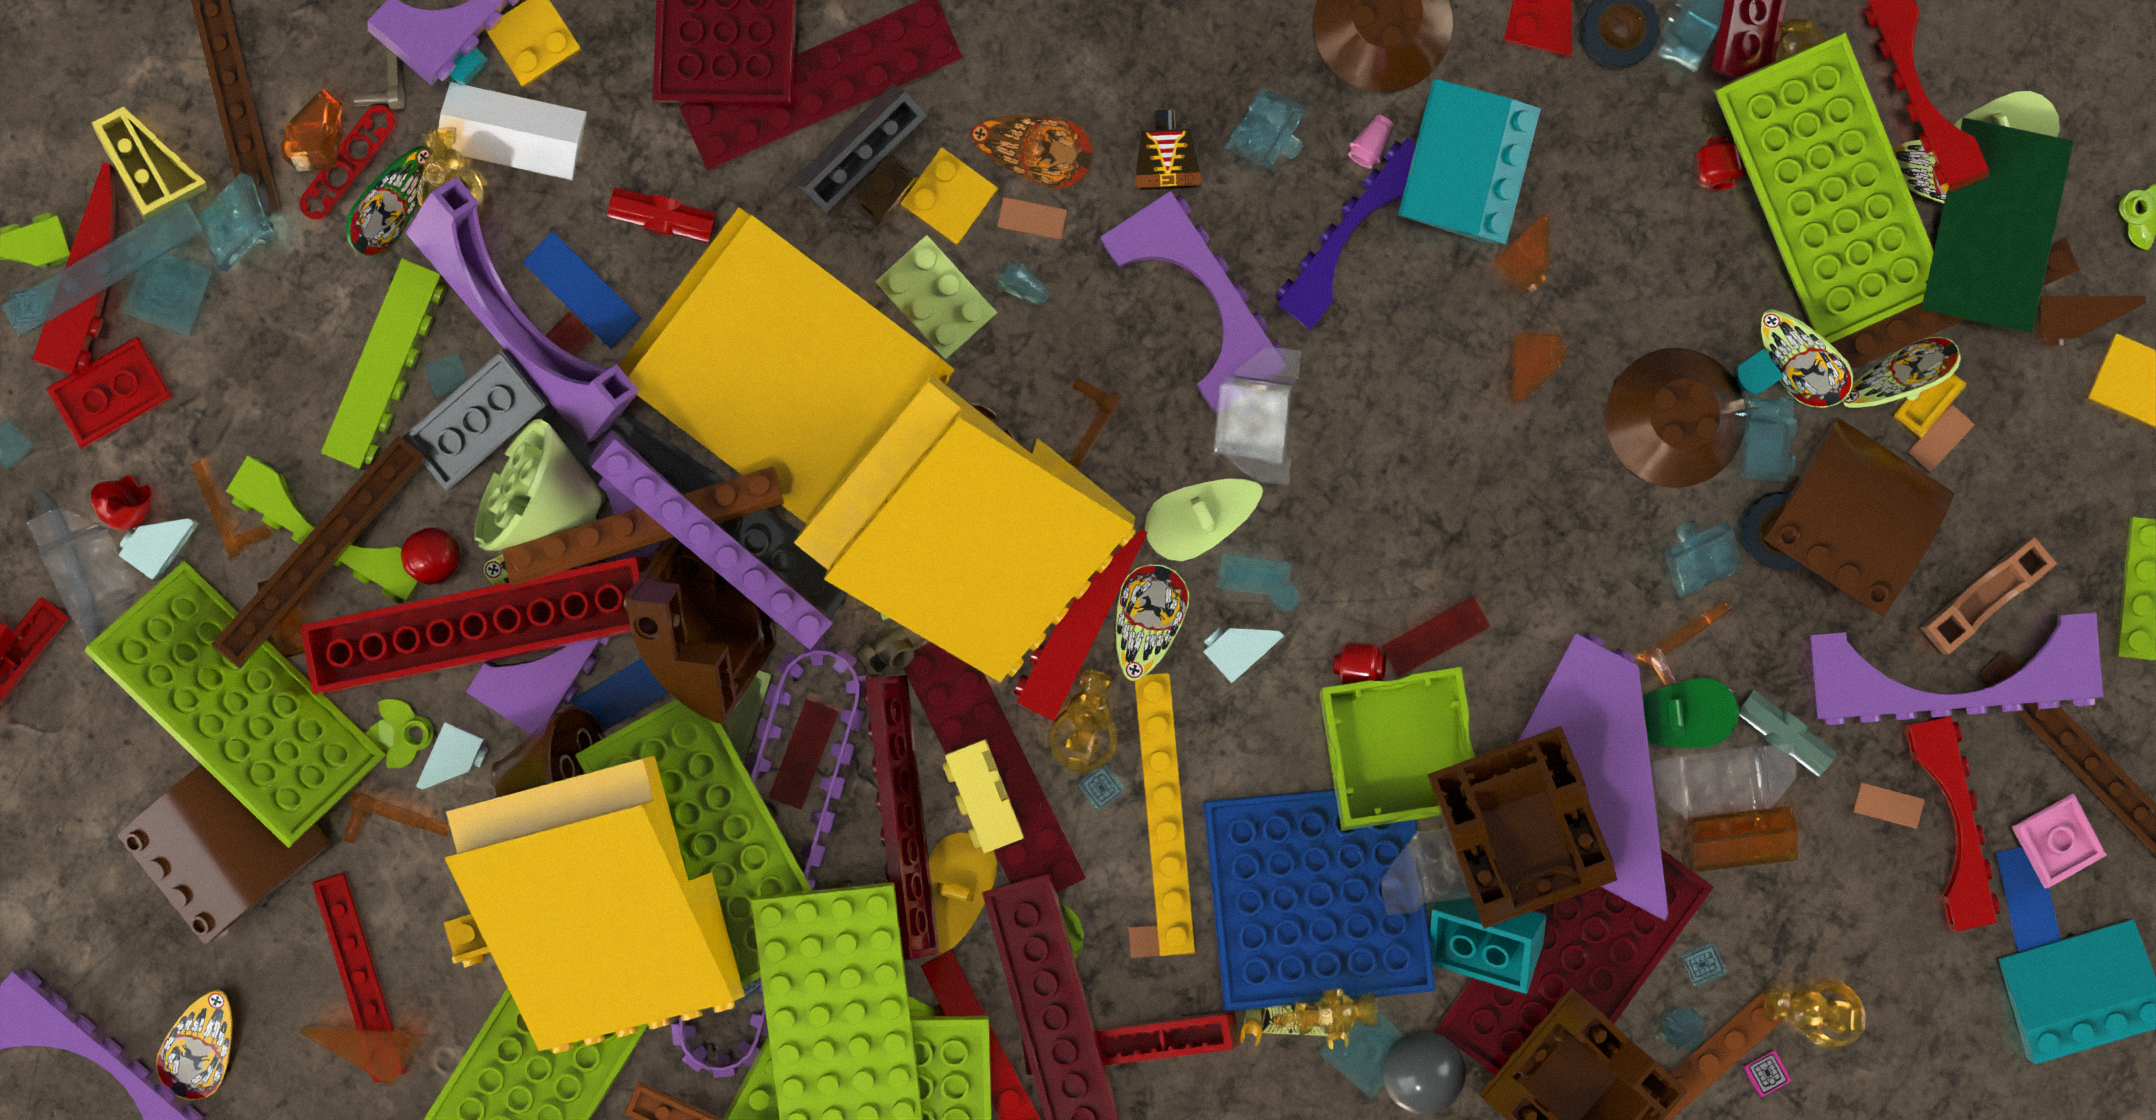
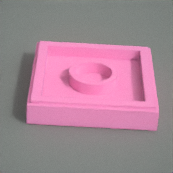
[2011,793,2107,889]

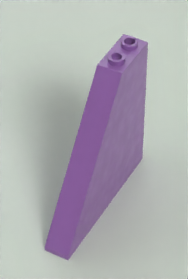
[1518,632,1669,921]

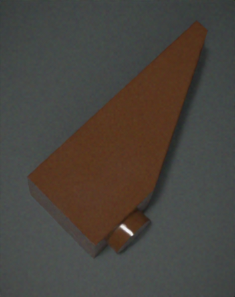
[2034,296,2146,347]

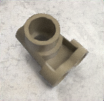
[855,626,914,678]

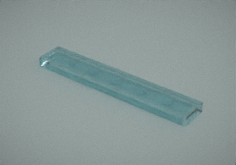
[1,199,205,338]

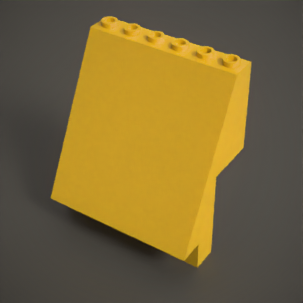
[618,207,955,523]
[794,373,1136,682]
[444,755,745,1054]

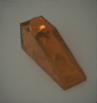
[300,1024,417,1087]

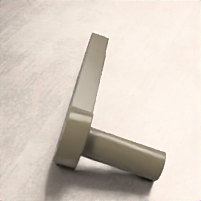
[354,47,405,110]

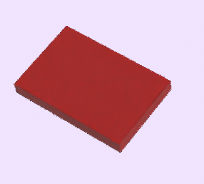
[46,336,173,450]

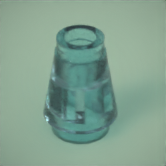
[997,260,1051,307]

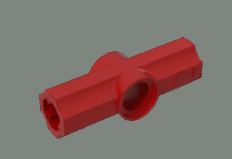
[607,187,717,243]

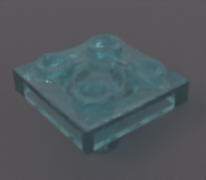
[1225,88,1307,169]
[199,173,274,272]
[123,247,214,337]
[1664,521,1743,598]
[1318,999,1405,1099]

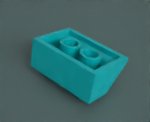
[1430,886,1546,994]

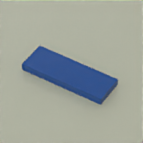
[522,231,642,350]
[572,658,669,733]
[1994,846,2061,952]

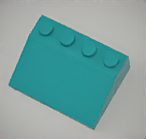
[1398,79,1541,244]
[1998,919,2156,1065]

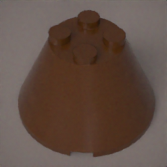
[1313,0,1453,93]
[1605,348,1746,488]
[492,706,605,798]

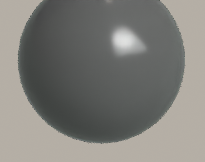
[1382,1030,1466,1115]

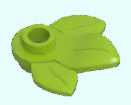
[2119,183,2156,250]
[365,699,434,768]

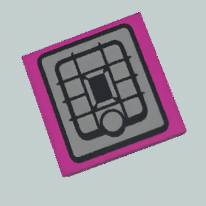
[1743,1049,1792,1098]

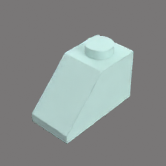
[119,518,200,580]
[1203,628,1284,683]
[416,722,489,790]

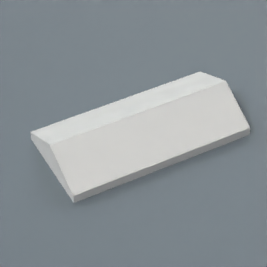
[435,82,587,180]

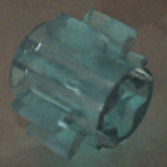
[1661,1007,1707,1051]

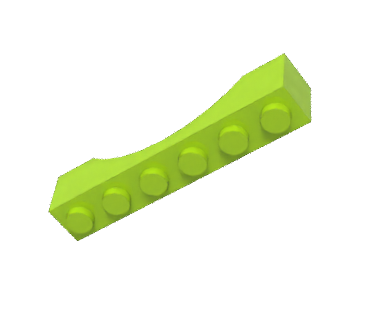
[0,212,73,269]
[226,455,421,603]

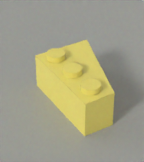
[92,106,207,222]
[942,739,1024,854]

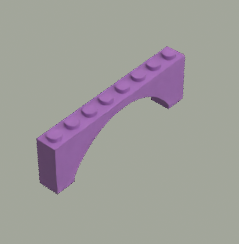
[405,176,639,445]
[588,431,833,650]
[466,477,682,734]
[1810,612,2103,725]
[0,969,203,1120]

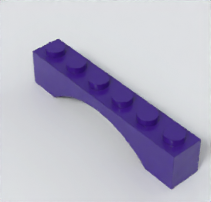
[1276,137,1416,331]

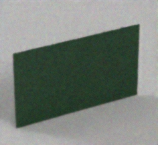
[1921,118,2074,333]

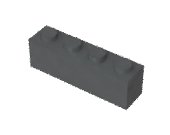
[793,83,927,213]

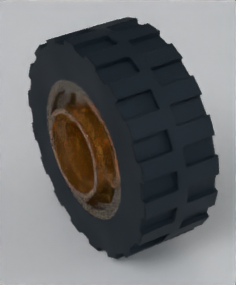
[1580,0,1661,69]
[1741,492,1801,570]

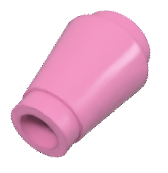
[1348,114,1394,169]

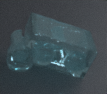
[1656,0,1725,73]
[1741,396,1797,482]
[1216,553,1300,612]

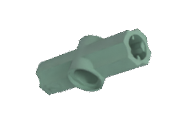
[1738,689,1837,777]

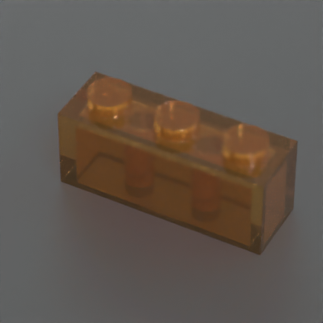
[1687,806,1798,872]

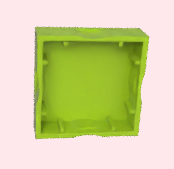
[1319,667,1476,831]

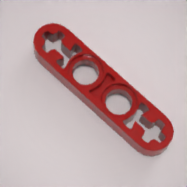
[299,105,397,221]

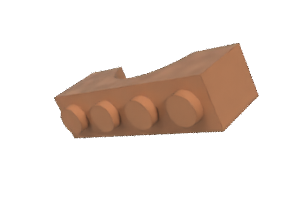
[1920,537,2057,654]

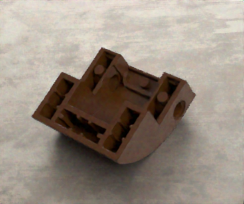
[1763,416,1955,617]
[624,525,777,724]
[1428,726,1617,929]
[117,764,331,945]
[1479,988,1688,1120]

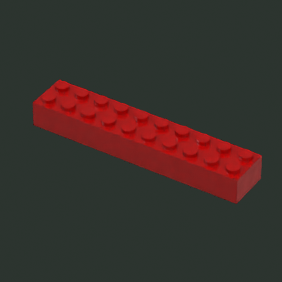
[300,557,648,694]

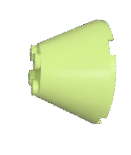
[474,419,607,551]

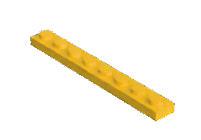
[1135,673,1195,956]

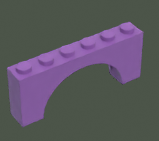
[368,0,519,86]
[1100,191,1288,415]

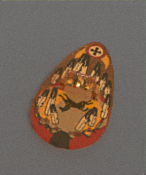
[970,115,1093,189]

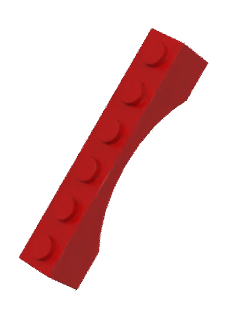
[1863,0,1989,192]
[1905,716,2000,932]

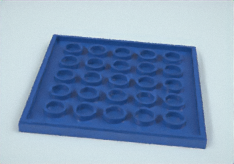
[1203,789,1435,1012]

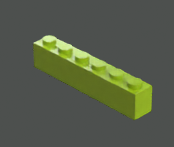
[321,258,447,470]

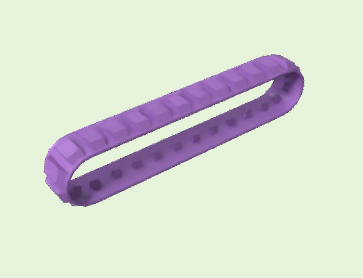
[671,642,867,1078]

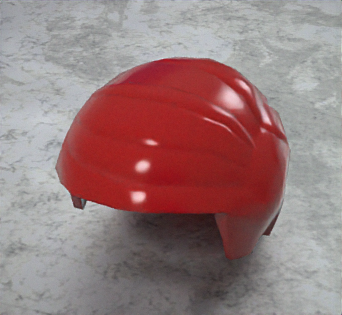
[91,475,152,531]
[400,527,460,585]

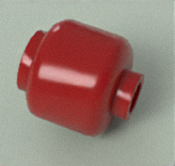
[1697,136,1745,191]
[1334,642,1386,685]

